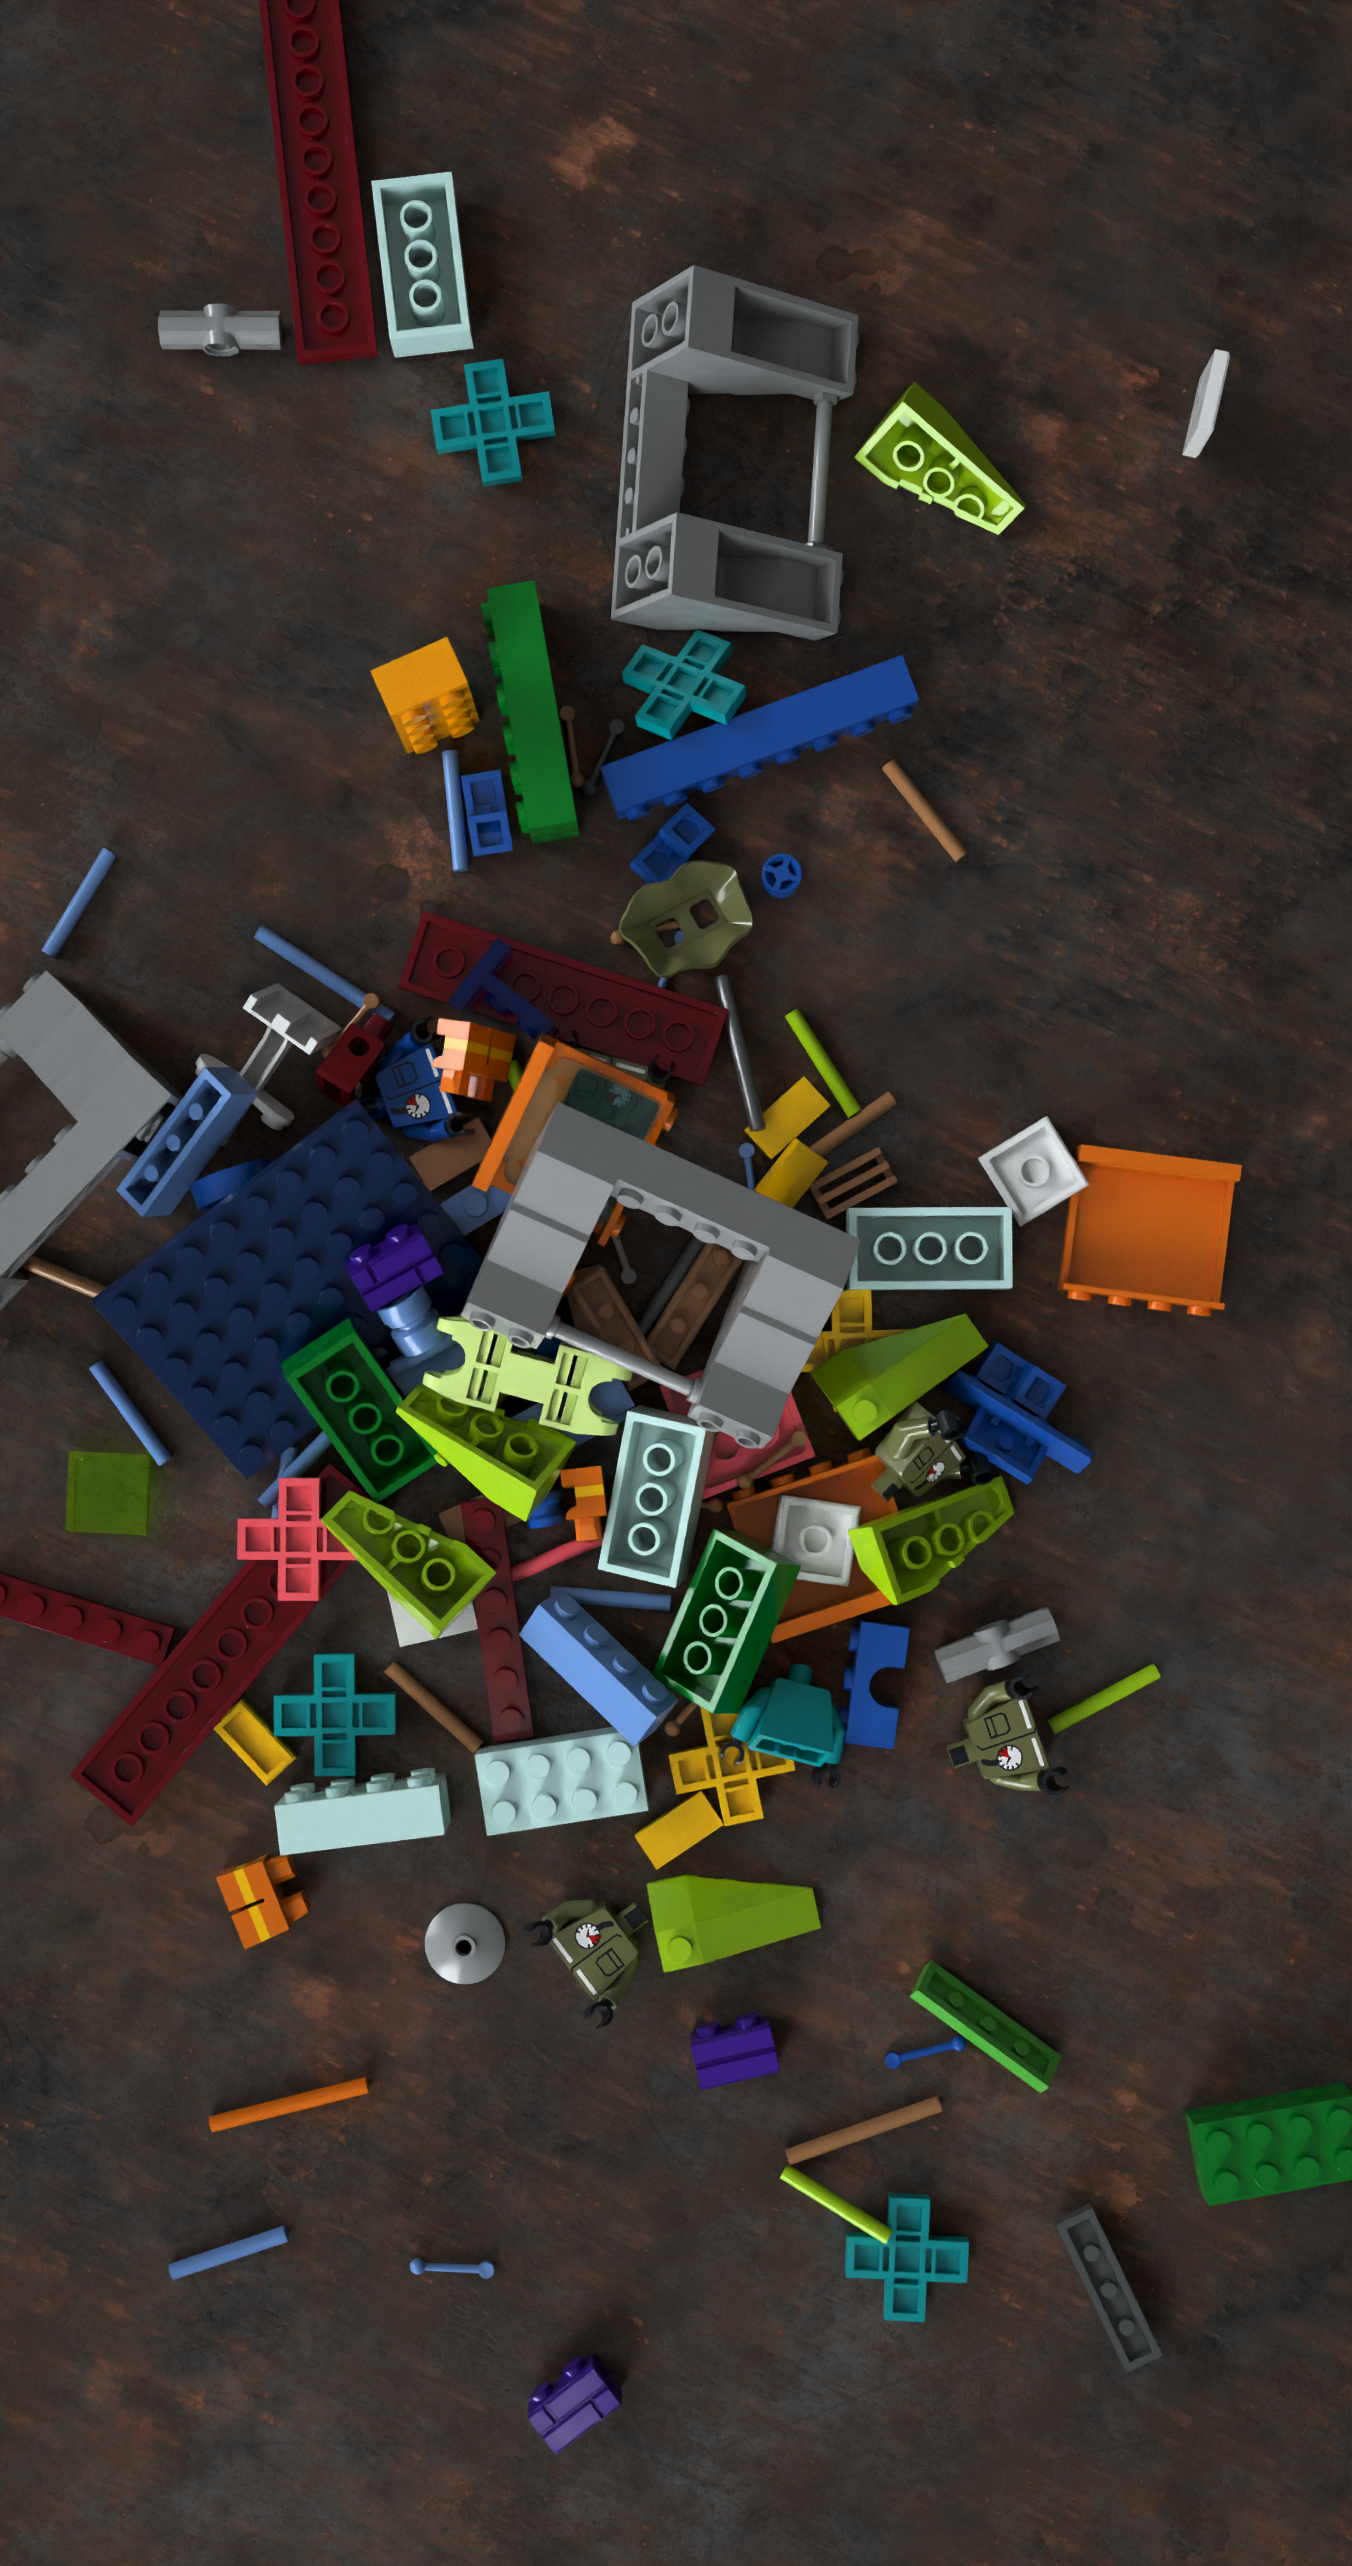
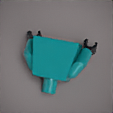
[718,1664,846,1788]

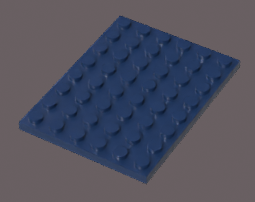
[92,1099,484,1480]

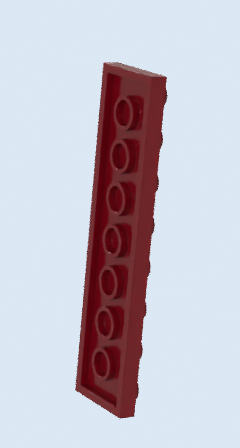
[398,911,729,1087]

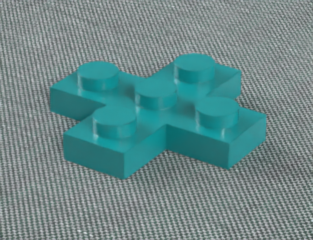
[430,358,556,487]
[622,629,747,740]
[274,1652,397,1776]
[844,2192,969,2322]

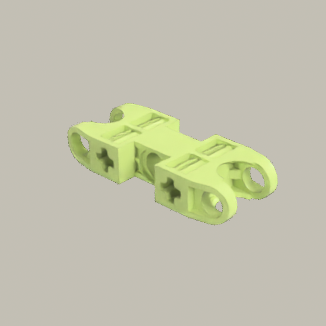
[422,1316,633,1436]

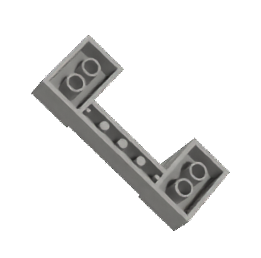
[611,265,859,641]
[0,970,184,1311]
[460,1102,861,1449]

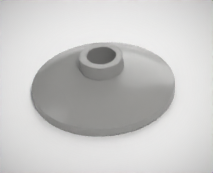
[425,1902,506,1984]

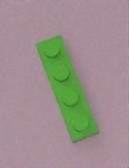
[909,1960,1062,2093]

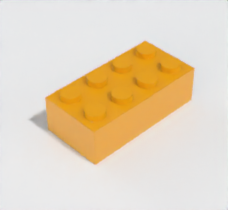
[370,637,480,754]

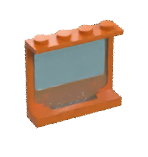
[472,1033,678,1246]

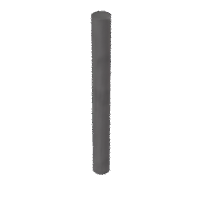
[714,974,766,1132]

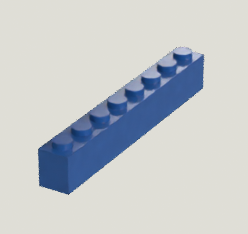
[600,655,919,821]

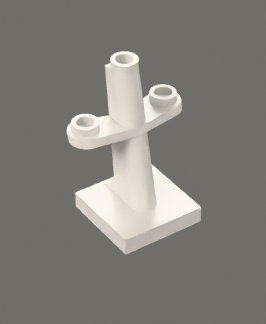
[195,983,343,1146]

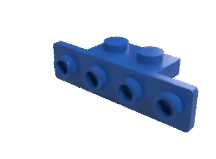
[942,1370,1095,1484]

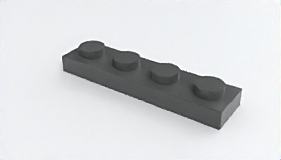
[1054,2203,1163,2373]

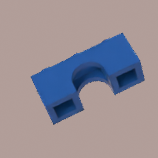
[838,1618,910,1749]

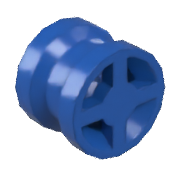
[761,853,802,899]
[528,1489,568,1529]

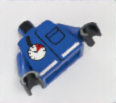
[359,1016,475,1143]

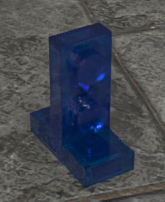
[448,938,556,1040]

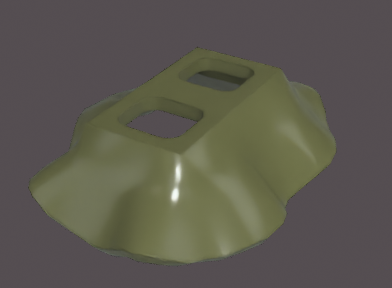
[619,860,754,978]

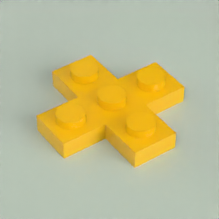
[801,1290,911,1412]
[668,1706,795,1826]

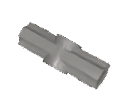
[158,303,283,356]
[933,1607,1060,1683]

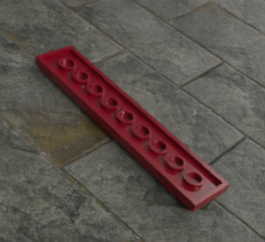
[259,0,379,365]
[70,1462,383,1827]

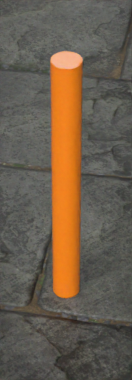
[209,2077,370,2133]

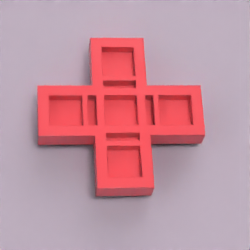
[237,1477,357,1601]

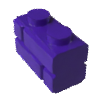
[344,1223,444,1313]
[690,2012,780,2090]
[527,2353,622,2455]

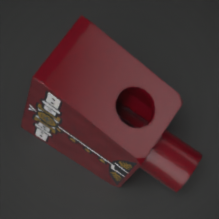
[316,1013,393,1107]

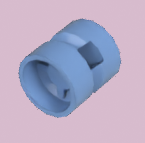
[377,1285,447,1357]

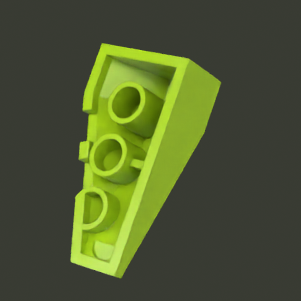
[854,382,1026,535]
[810,1313,989,1441]
[396,1384,577,1522]
[848,1475,1015,1605]
[321,1490,496,1640]
[647,1874,821,1973]

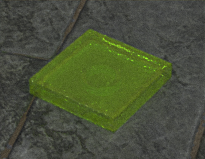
[65,1451,152,1535]

